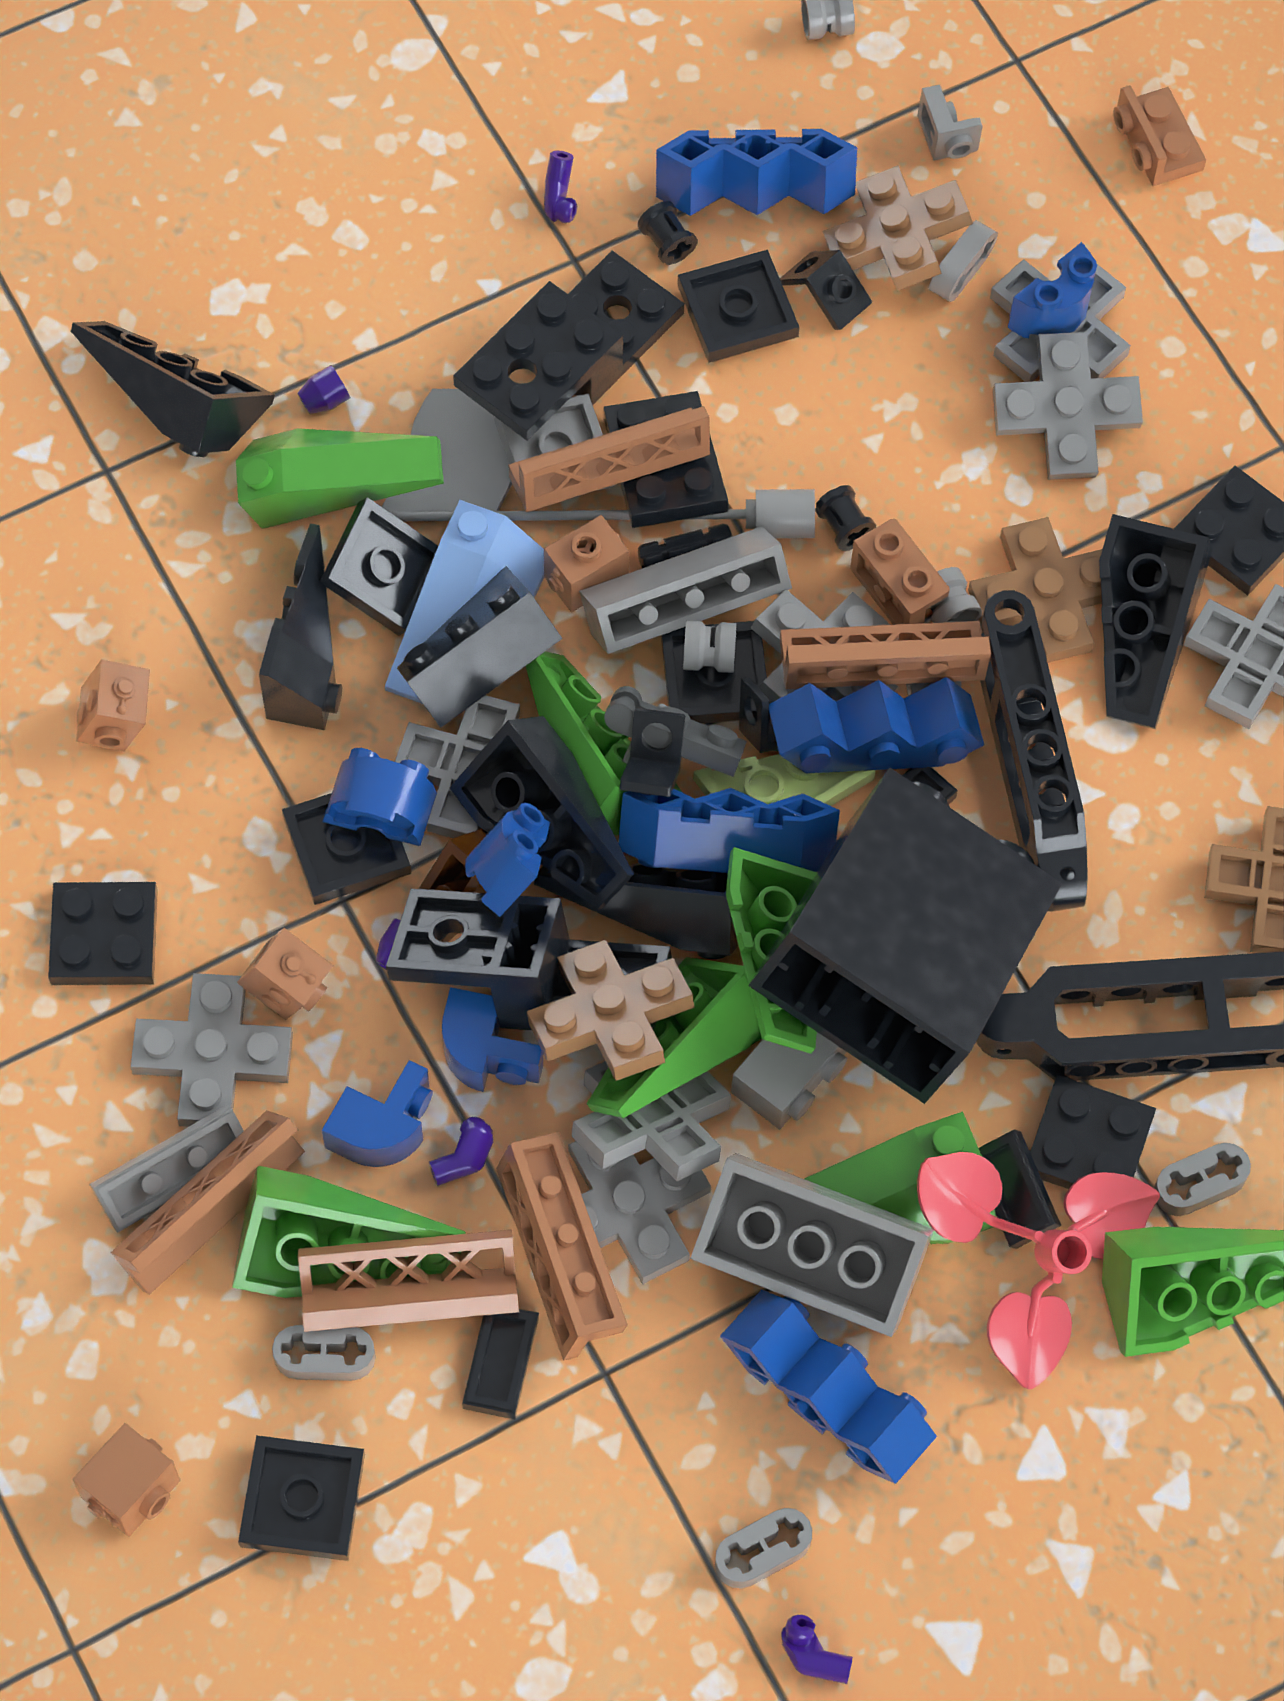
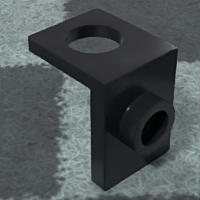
[780,250,872,330]
[739,677,779,753]
[620,708,686,797]

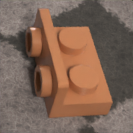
[1113,85,1206,186]
[850,519,950,625]

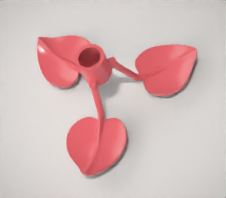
[917,1152,1160,1389]

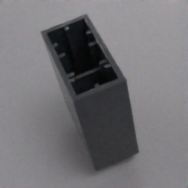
[748,768,1063,1104]

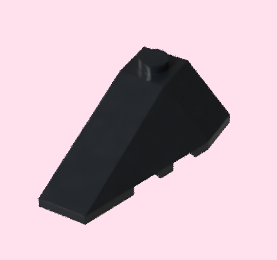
[70,321,275,457]
[1099,514,1213,729]
[259,523,342,730]
[449,716,634,909]
[534,863,739,959]

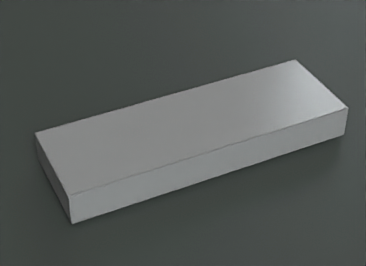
[89,1105,244,1233]

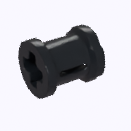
[637,201,698,265]
[815,485,876,551]

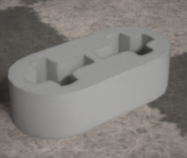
[929,220,998,302]
[1154,1143,1251,1216]
[272,1325,376,1381]
[715,1508,812,1589]

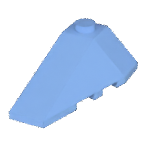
[385,500,544,704]

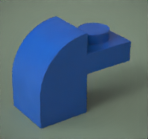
[442,987,543,1092]
[322,1060,433,1167]

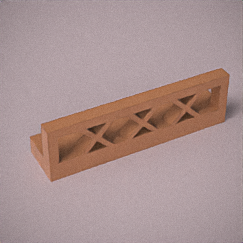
[508,406,710,512]
[779,621,991,689]
[110,1110,305,1295]
[496,1132,628,1360]
[298,1230,519,1332]

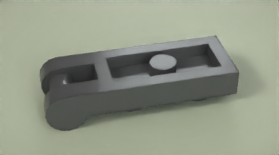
[604,686,747,777]

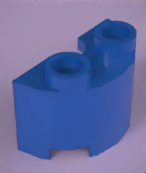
[1008,242,1097,339]
[322,748,437,846]
[465,803,550,917]

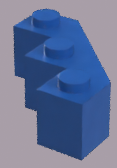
[656,129,857,216]
[769,677,984,774]
[618,788,840,873]
[720,1290,937,1484]

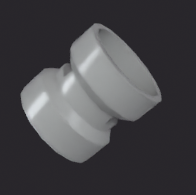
[801,0,855,40]
[930,567,982,623]
[683,620,736,673]

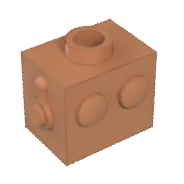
[544,515,629,613]
[76,659,150,751]
[237,928,333,1020]
[72,1423,181,1537]

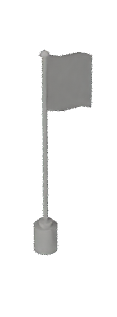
[382,389,815,539]

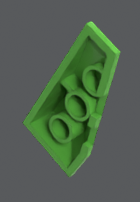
[236,428,444,529]
[526,651,683,836]
[726,847,817,1054]
[587,957,762,1118]
[805,1111,996,1244]
[232,1166,466,1298]
[1102,1227,1284,1357]

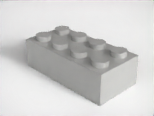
[690,1153,934,1337]

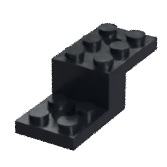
[453,250,685,441]
[386,888,672,1031]

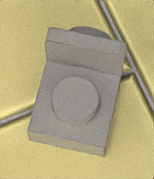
[917,85,983,161]

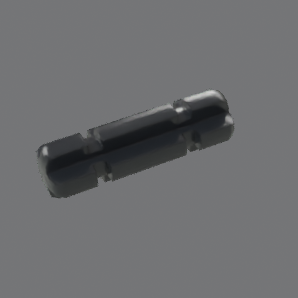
[638,524,733,568]

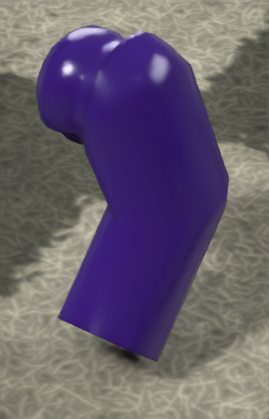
[544,150,578,224]
[429,1117,493,1186]
[781,1614,853,1684]

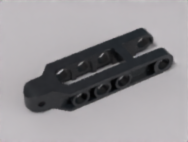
[980,590,1088,912]
[976,952,1284,1081]

